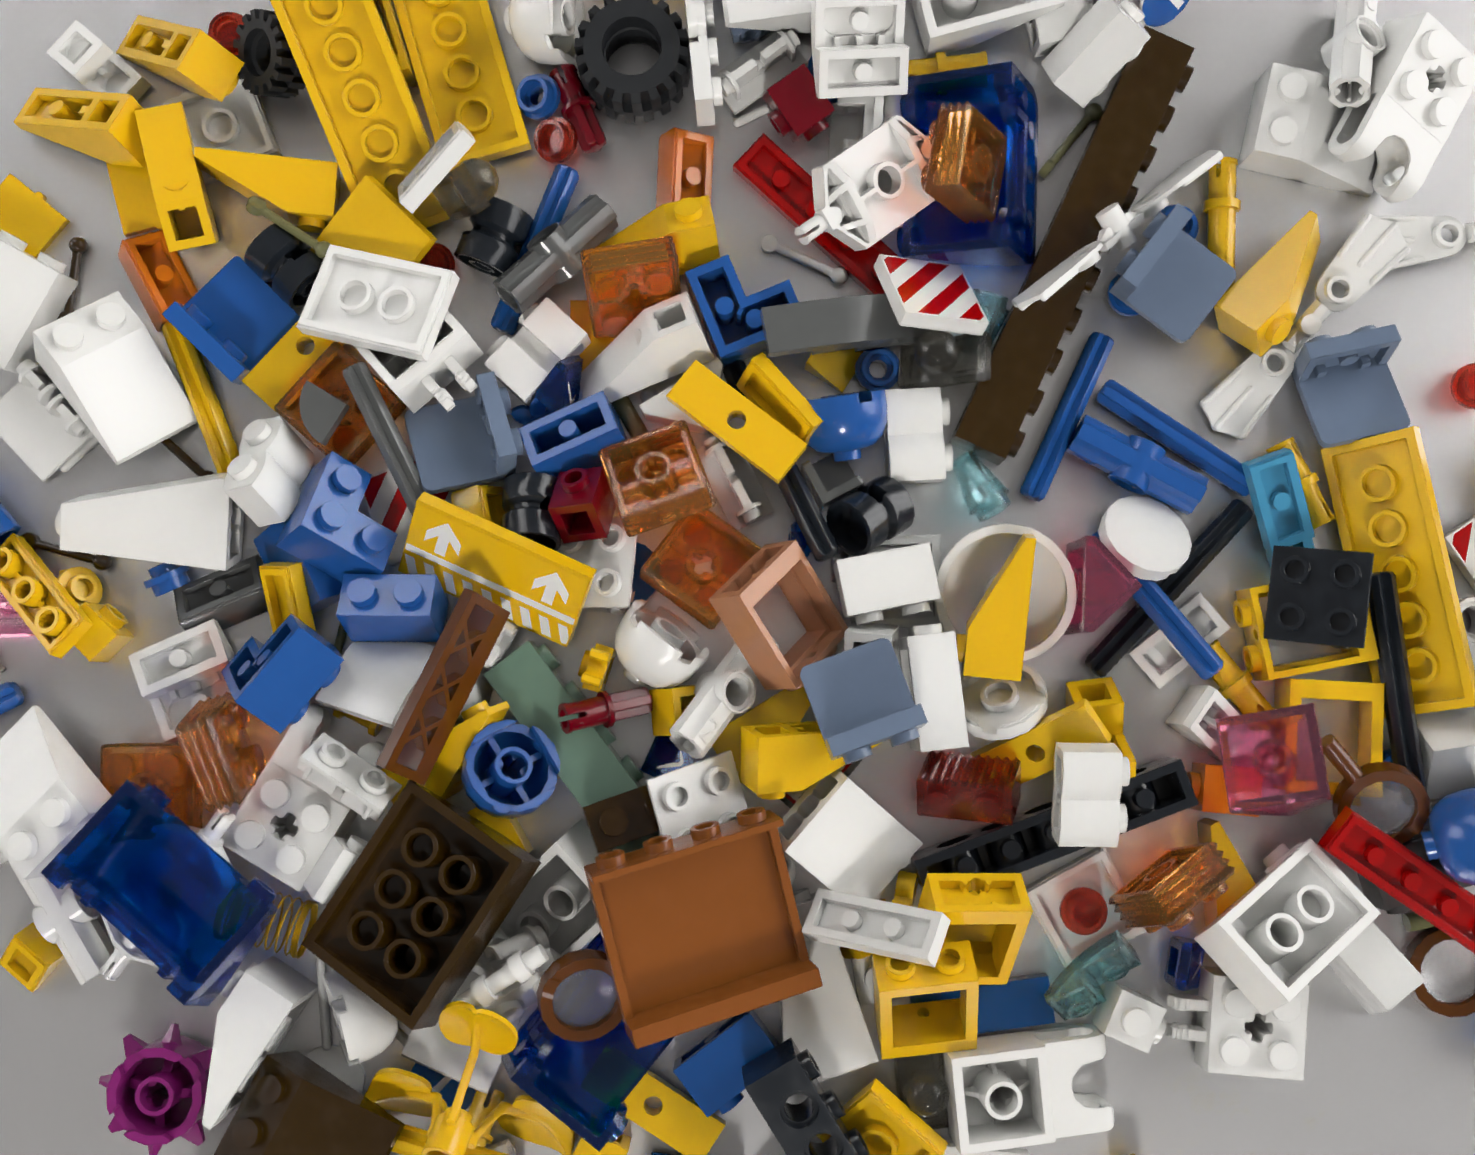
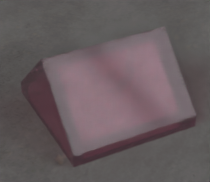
[1064,536,1143,636]
[1216,703,1332,816]

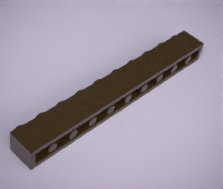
[949,26,1195,465]

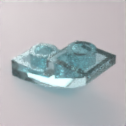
[1044,930,1141,1021]

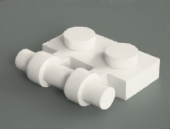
[456,944,576,1023]

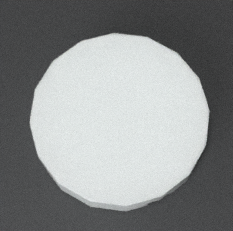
[1098,496,1192,581]
[961,664,1048,740]

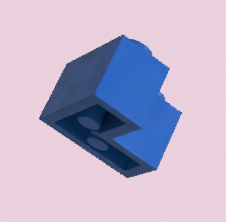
[685,255,799,368]
[275,451,398,582]
[221,614,344,734]

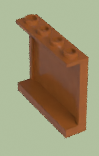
[584,807,823,1049]

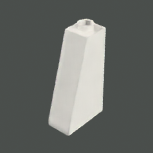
[55,472,244,571]
[1258,841,1426,1014]
[781,888,879,1082]

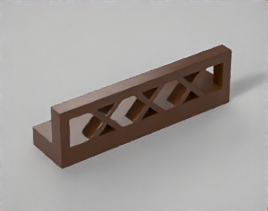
[376,588,510,786]

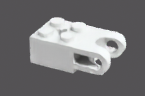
[1328,11,1475,203]
[222,703,385,892]
[940,1024,1115,1155]

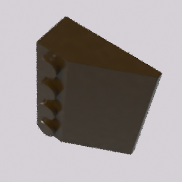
[301,780,541,1030]
[214,1050,405,1155]

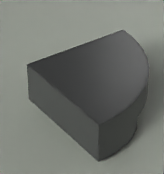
[299,380,350,446]

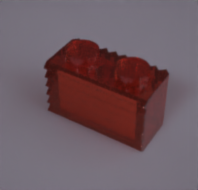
[916,750,1021,825]

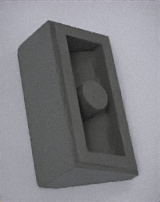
[173,554,268,631]

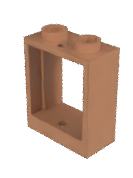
[709,540,848,691]

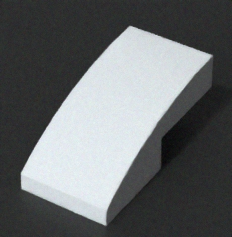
[46,19,152,101]
[1128,591,1231,689]

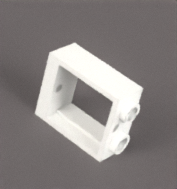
[898,623,969,752]

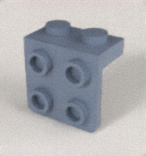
[1109,203,1236,343]
[1291,324,1410,448]
[404,371,523,494]
[800,638,928,765]

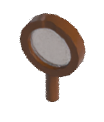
[1317,734,1430,844]
[1404,927,1475,1017]
[536,948,623,1042]

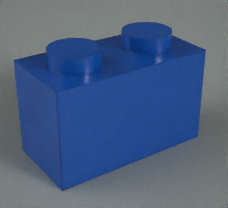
[518,390,633,477]
[336,574,449,643]
[673,1010,779,1118]

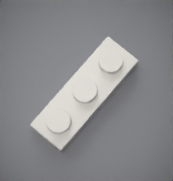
[801,888,951,967]

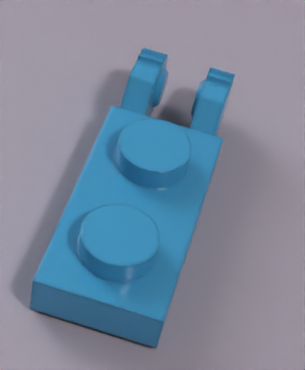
[1241,448,1315,569]

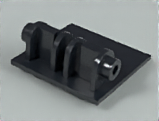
[1264,545,1374,649]

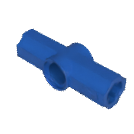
[1066,415,1209,515]

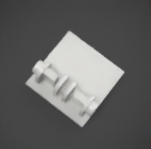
[0,359,94,482]
[557,516,639,614]
[646,750,748,839]

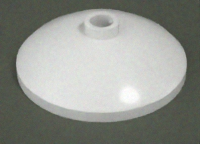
[935,523,1077,661]

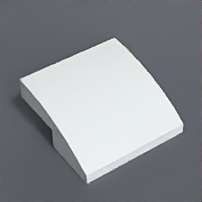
[811,0,909,99]
[128,619,248,744]
[315,642,435,729]
[401,972,526,1094]

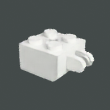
[353,311,484,413]
[1165,966,1310,1081]

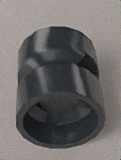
[454,194,534,278]
[244,223,323,309]
[501,472,561,551]
[826,476,915,557]

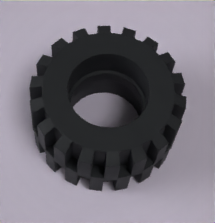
[574,0,691,123]

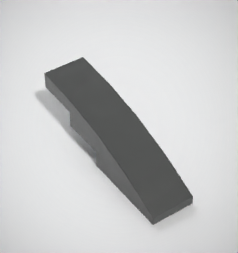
[760,294,945,358]

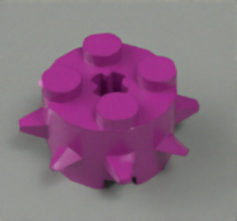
[99,1023,212,1155]

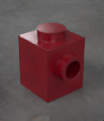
[763,63,835,143]
[548,466,617,543]

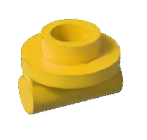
[57,567,103,607]

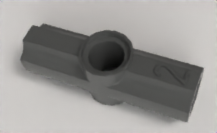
[493,194,619,314]

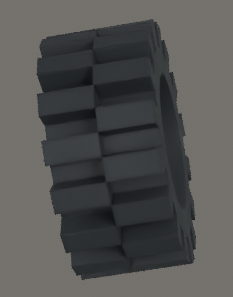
[233,9,305,98]

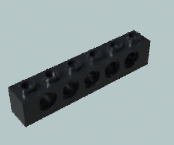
[910,757,1199,892]
[742,1038,870,1155]

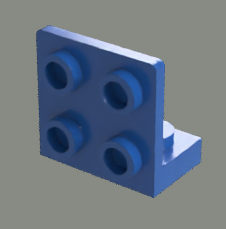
[162,256,300,385]

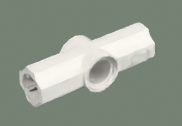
[1320,0,1386,109]
[669,636,780,759]
[10,864,114,985]

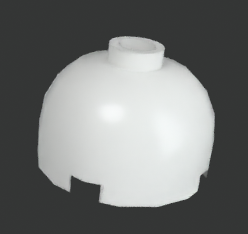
[504,0,586,65]
[614,599,709,689]
[323,970,398,1067]

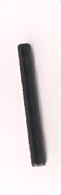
[723,360,838,562]
[1085,499,1253,678]
[1369,571,1427,804]

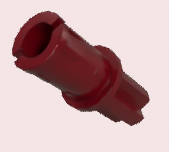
[549,64,607,154]
[558,687,653,734]

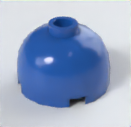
[806,389,887,462]
[461,719,560,819]
[1421,787,1475,885]

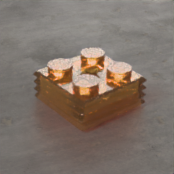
[921,101,1009,224]
[580,236,681,338]
[274,342,407,464]
[598,420,716,537]
[640,500,761,629]
[174,691,266,813]
[99,742,203,839]
[1108,842,1235,933]

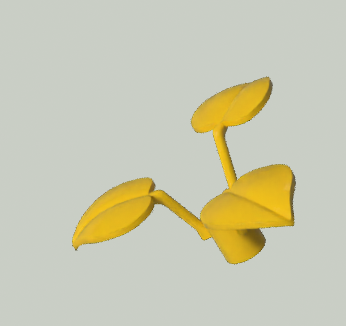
[364,1001,575,1155]

